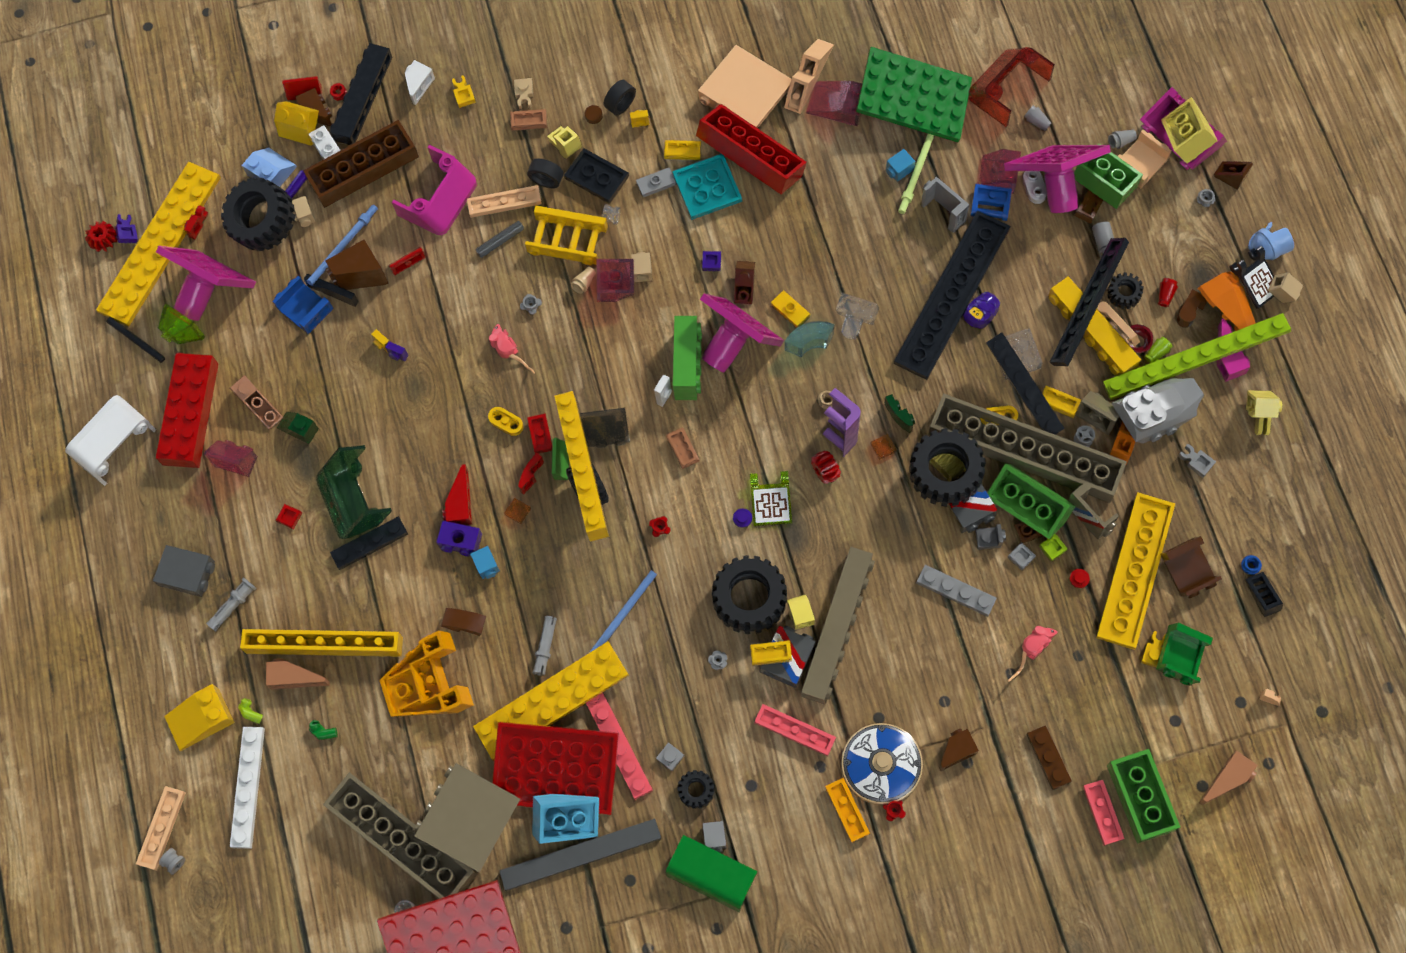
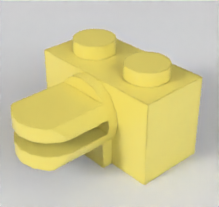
[1246,390,1282,435]

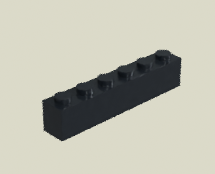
[330,43,393,145]

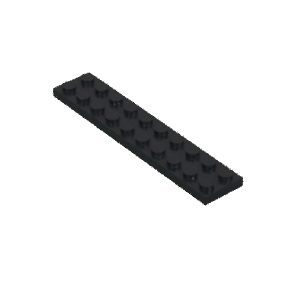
[894,211,1011,380]

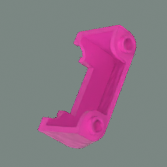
[1140,87,1227,170]

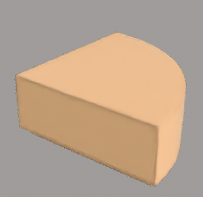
[1259,689,1281,706]

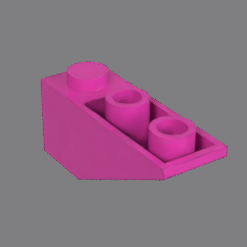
[1217,318,1250,382]

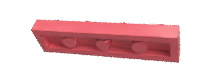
[754,704,836,757]

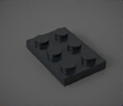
[564,148,629,204]

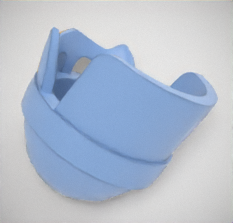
[1248,222,1294,260]

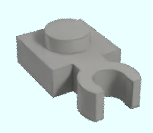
[1178,444,1216,478]

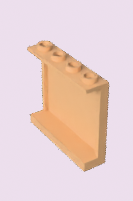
[698,45,792,128]

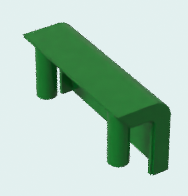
[665,835,758,913]

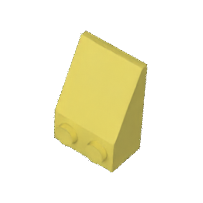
[1161,97,1217,163]

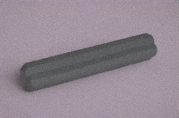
[476,221,524,258]

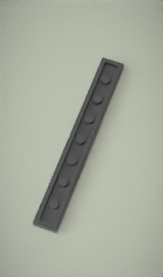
[499,819,662,891]

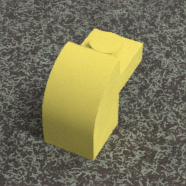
[547,126,582,159]
[786,594,815,630]

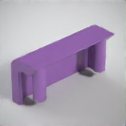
[823,388,861,457]

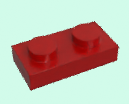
[527,413,553,454]

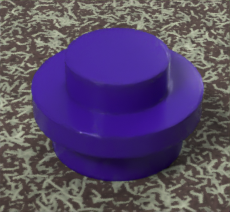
[733,508,752,528]

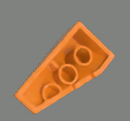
[1198,271,1259,345]

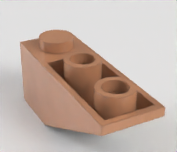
[229,375,283,429]

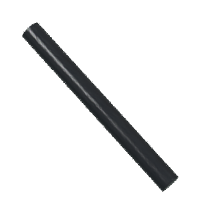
[106,317,165,363]

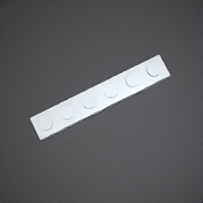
[230,727,265,849]

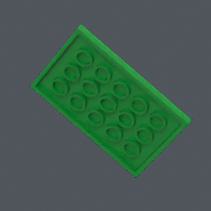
[856,47,972,143]

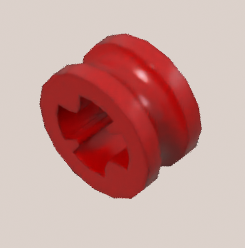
[330,83,347,101]

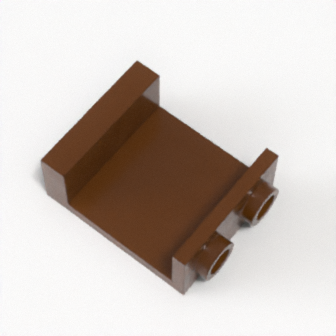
[1160,536,1222,598]

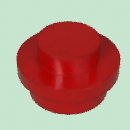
[1069,569,1090,588]

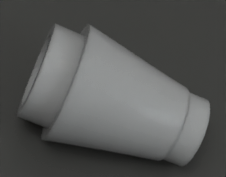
[1024,105,1051,131]
[1108,129,1137,149]

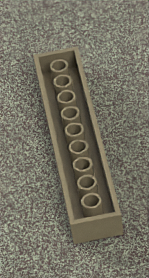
[928,393,1127,503]

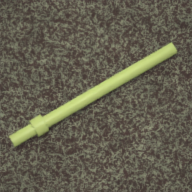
[898,134,934,214]

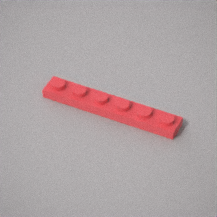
[586,693,653,800]

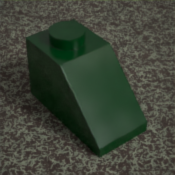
[277,412,319,444]

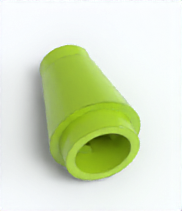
[1144,336,1173,363]

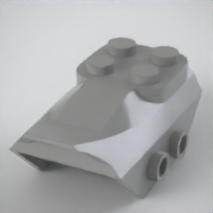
[1112,378,1204,444]

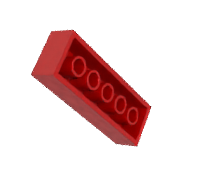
[696,104,807,195]
[156,353,219,468]

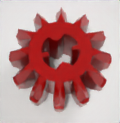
[85,221,117,252]
[811,450,841,484]

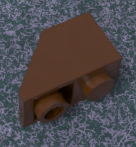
[296,88,333,126]
[734,261,756,304]

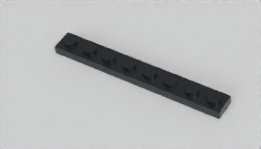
[1050,238,1129,367]

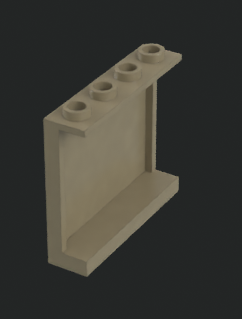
[413,763,520,873]

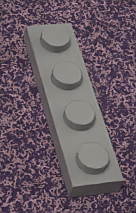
[916,565,997,617]

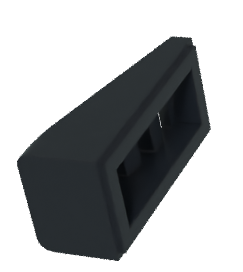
[1245,572,1283,617]

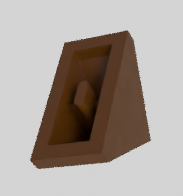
[1213,161,1253,190]

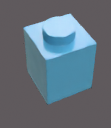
[886,149,915,182]
[470,546,500,579]

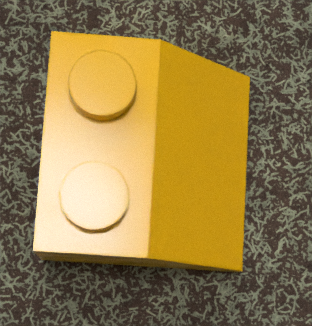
[274,101,319,146]

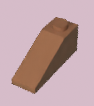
[266,658,330,690]
[1199,751,1258,805]

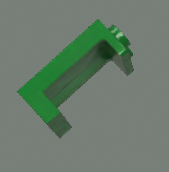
[1156,622,1213,686]

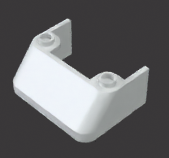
[65,395,156,486]

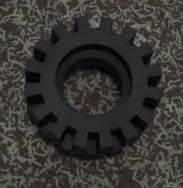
[1107,272,1144,309]
[677,770,715,809]

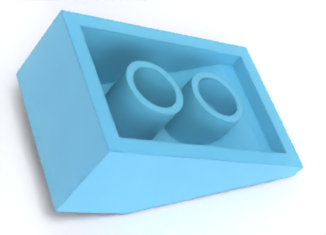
[532,794,599,844]

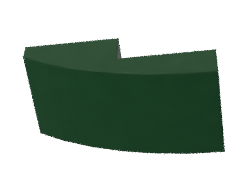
[884,394,915,433]

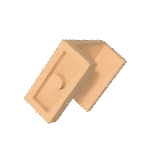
[1118,130,1172,189]

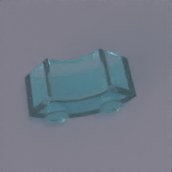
[785,321,835,357]

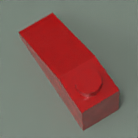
[442,464,472,525]

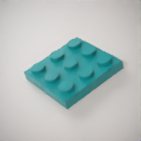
[672,154,743,220]

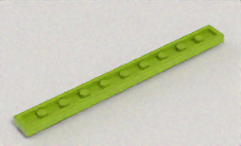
[1103,313,1291,400]

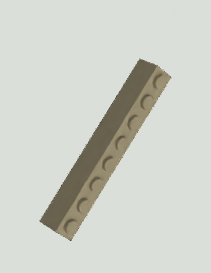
[801,547,875,704]

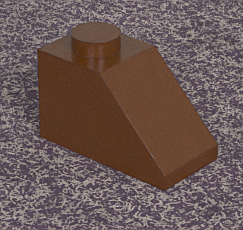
[939,729,979,771]

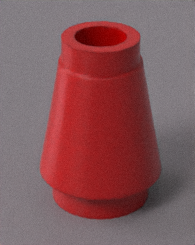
[1158,278,1178,307]

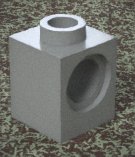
[703,821,726,853]

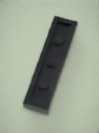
[330,516,408,570]

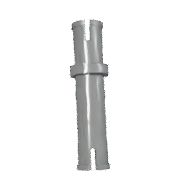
[532,616,557,676]

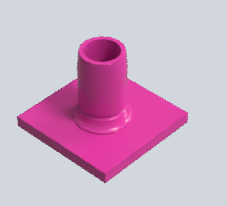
[1004,145,1110,213]
[156,246,256,321]
[700,293,785,373]

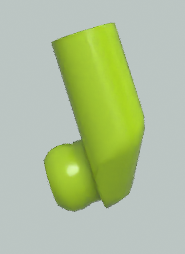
[238,698,263,724]

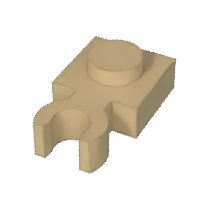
[514,78,533,109]

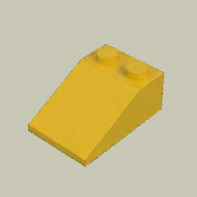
[164,684,235,751]

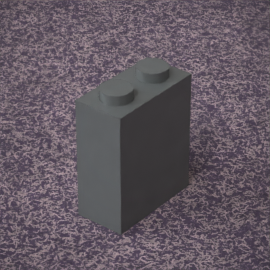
[153,545,215,597]

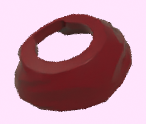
[1128,324,1153,354]

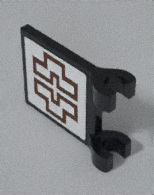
[1229,246,1274,309]

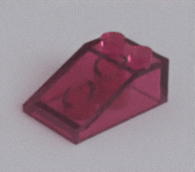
[806,81,862,126]

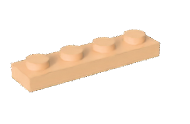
[467,185,542,218]
[136,786,186,871]

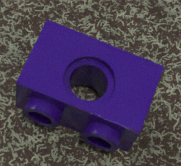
[436,521,482,557]

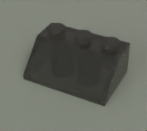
[580,408,630,448]

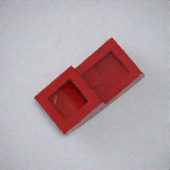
[518,452,544,495]

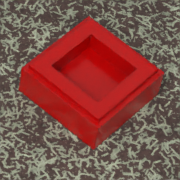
[275,504,302,530]

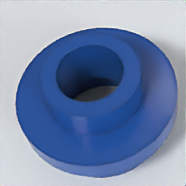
[1241,555,1262,575]

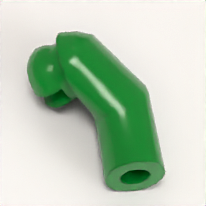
[309,720,338,740]

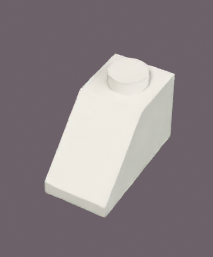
[405,60,435,105]

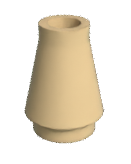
[571,267,596,294]

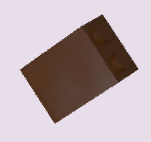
[325,240,389,290]

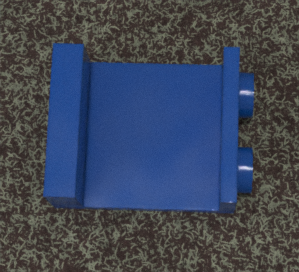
[272,276,334,334]

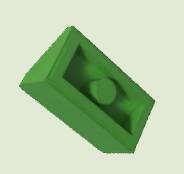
[552,438,569,480]

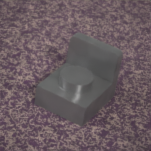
[975,524,1006,550]

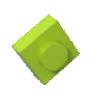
[1039,534,1068,562]

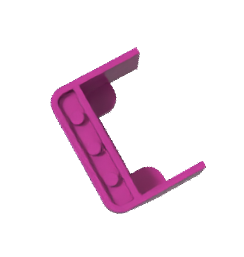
[392,145,477,235]

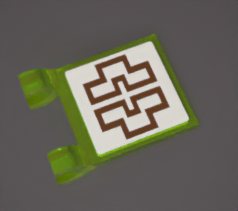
[750,471,792,526]

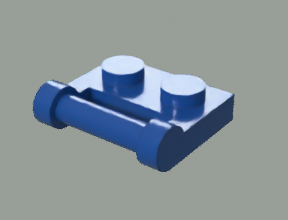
[971,184,1012,221]

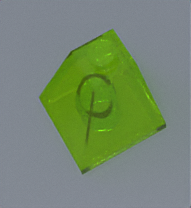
[158,304,205,345]

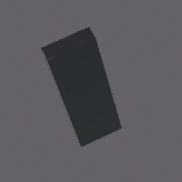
[304,274,359,307]

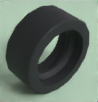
[603,80,636,115]
[527,158,564,189]

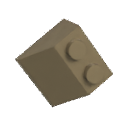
[1076,391,1120,435]

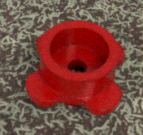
[649,516,671,537]
[883,800,906,822]

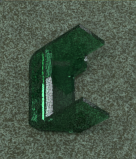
[316,445,392,539]

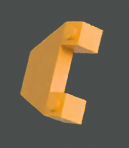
[379,630,474,717]

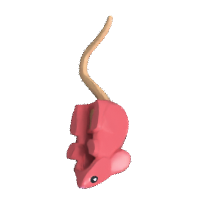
[489,324,535,374]
[1008,626,1058,682]

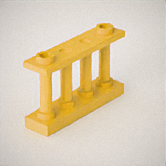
[525,205,608,265]

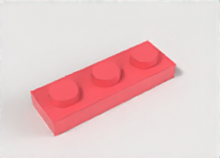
[1083,780,1125,846]

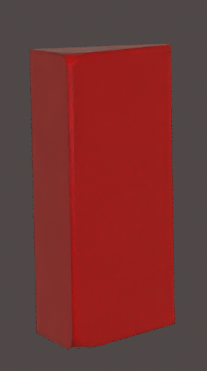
[282,76,322,101]
[388,247,426,275]

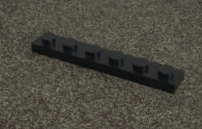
[986,332,1065,435]

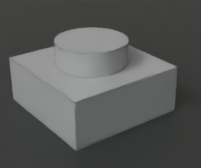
[656,742,684,771]

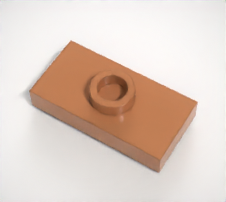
[510,109,547,131]
[666,427,699,469]

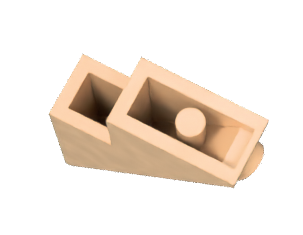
[784,39,834,114]

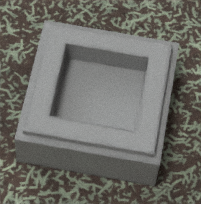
[1007,542,1036,570]

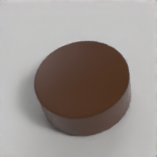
[585,105,603,124]

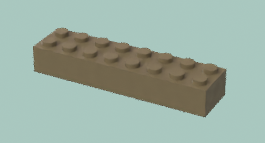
[323,772,477,899]

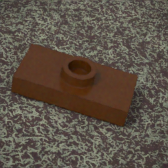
[1074,189,1103,223]

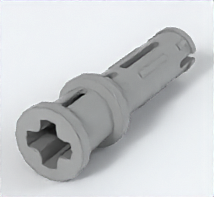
[206,577,257,631]

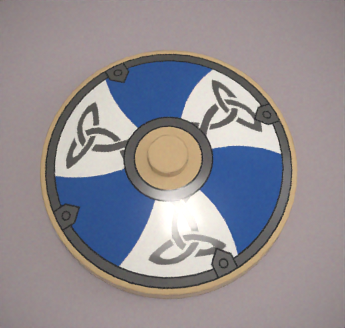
[841,723,923,805]

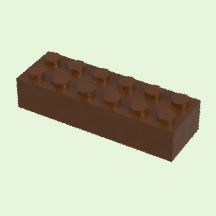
[303,120,419,208]

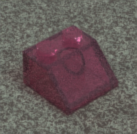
[978,149,1021,194]
[597,259,634,302]
[204,440,258,477]

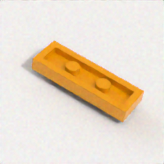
[825,778,870,843]

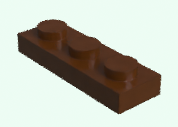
[1026,725,1072,790]

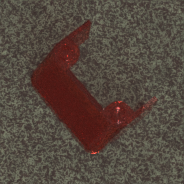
[968,47,1055,127]

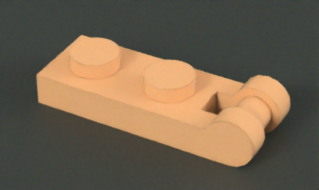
[1097,302,1140,347]

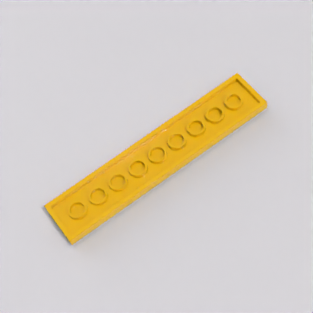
[96,161,221,327]

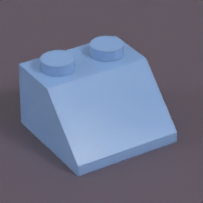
[242,148,297,187]

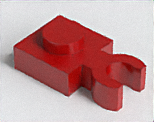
[184,205,208,240]

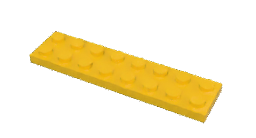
[1096,492,1175,650]
[473,641,630,761]

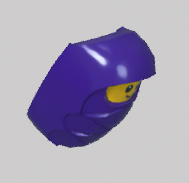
[963,292,1000,329]

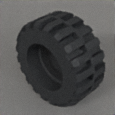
[221,177,295,251]
[909,428,986,507]
[712,555,787,634]

